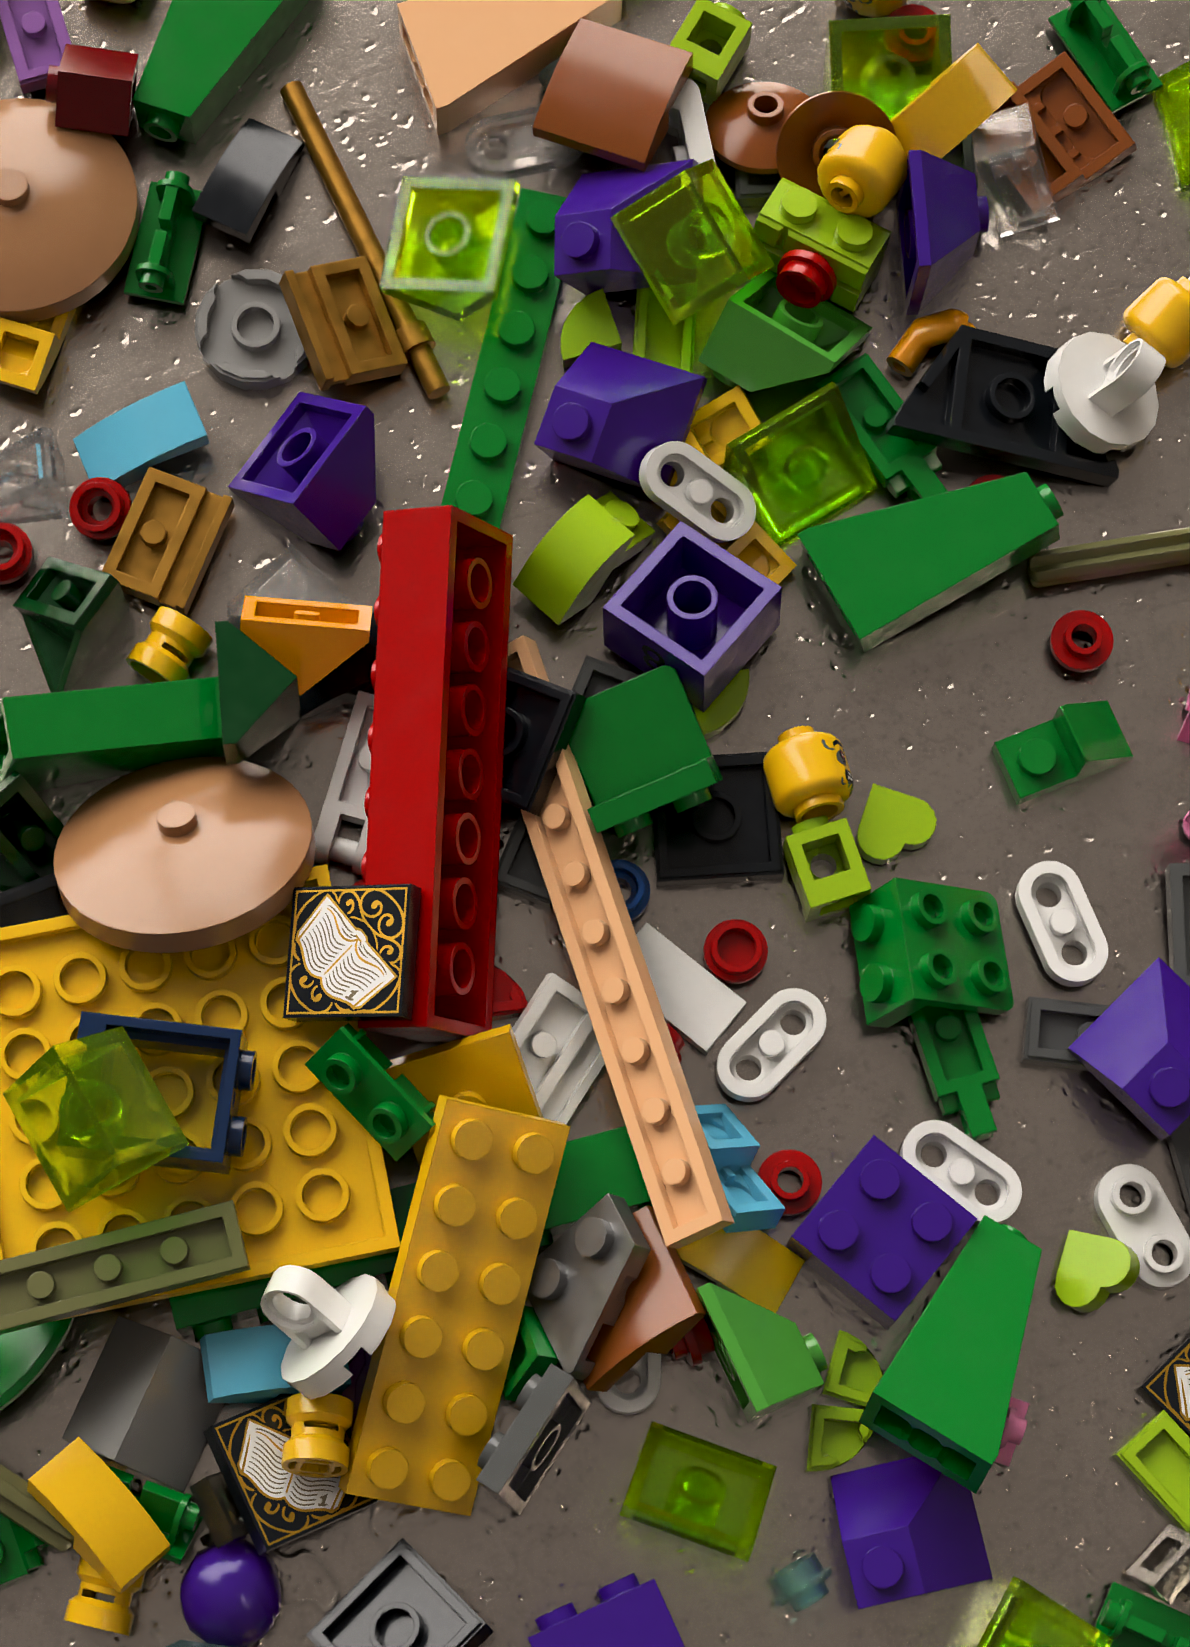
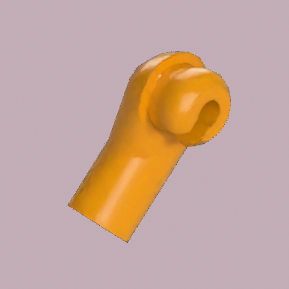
[886,308,976,377]

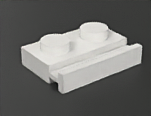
[512,973,605,1124]

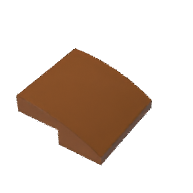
[532,18,693,172]
[973,51,1137,213]
[583,1206,706,1392]

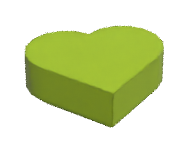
[855,783,937,865]
[1055,1230,1140,1312]

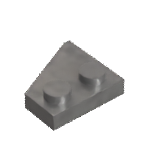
[527,1193,651,1381]

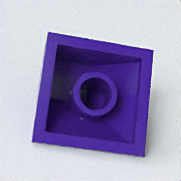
[896,150,989,315]
[554,159,698,295]
[534,342,707,489]
[228,392,376,551]
[1067,957,1190,1141]
[830,1456,993,1609]

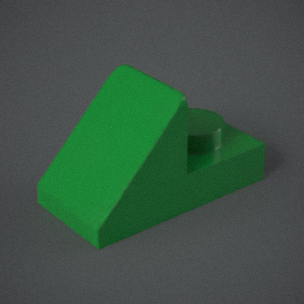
[992,700,1133,805]

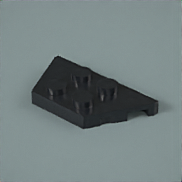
[886,325,1119,487]

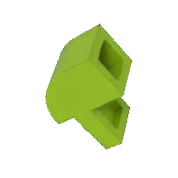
[512,491,656,625]

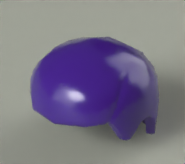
[180,1540,282,1647]

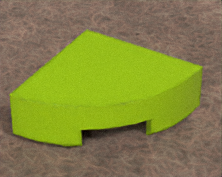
[560,289,622,368]
[692,669,750,739]
[820,1330,884,1409]
[805,1404,873,1473]

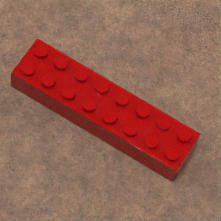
[358,505,513,1042]

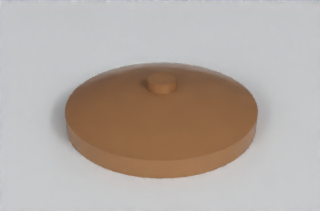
[0,98,140,323]
[53,757,316,953]

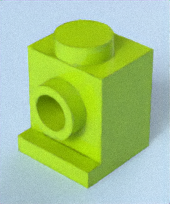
[670,0,752,105]
[782,816,872,922]

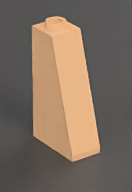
[397,0,622,135]

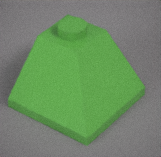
[698,268,873,392]
[696,1282,828,1424]

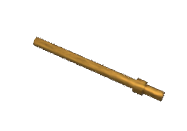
[280,81,451,399]

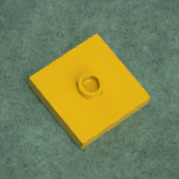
[386,1024,543,1167]

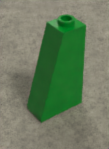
[132,0,310,144]
[797,471,1064,653]
[0,676,225,792]
[859,1215,1042,1494]

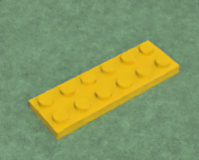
[338,1095,570,1516]

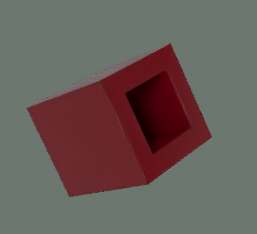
[46,44,139,136]

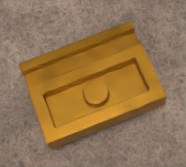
[279,256,408,391]
[102,466,235,616]

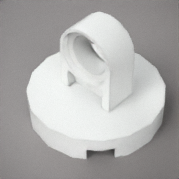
[1044,332,1166,454]
[260,1265,396,1399]

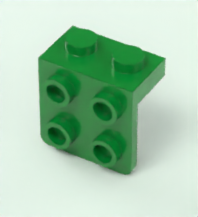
[568,665,723,838]
[849,877,1014,1028]

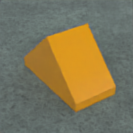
[240,595,372,696]

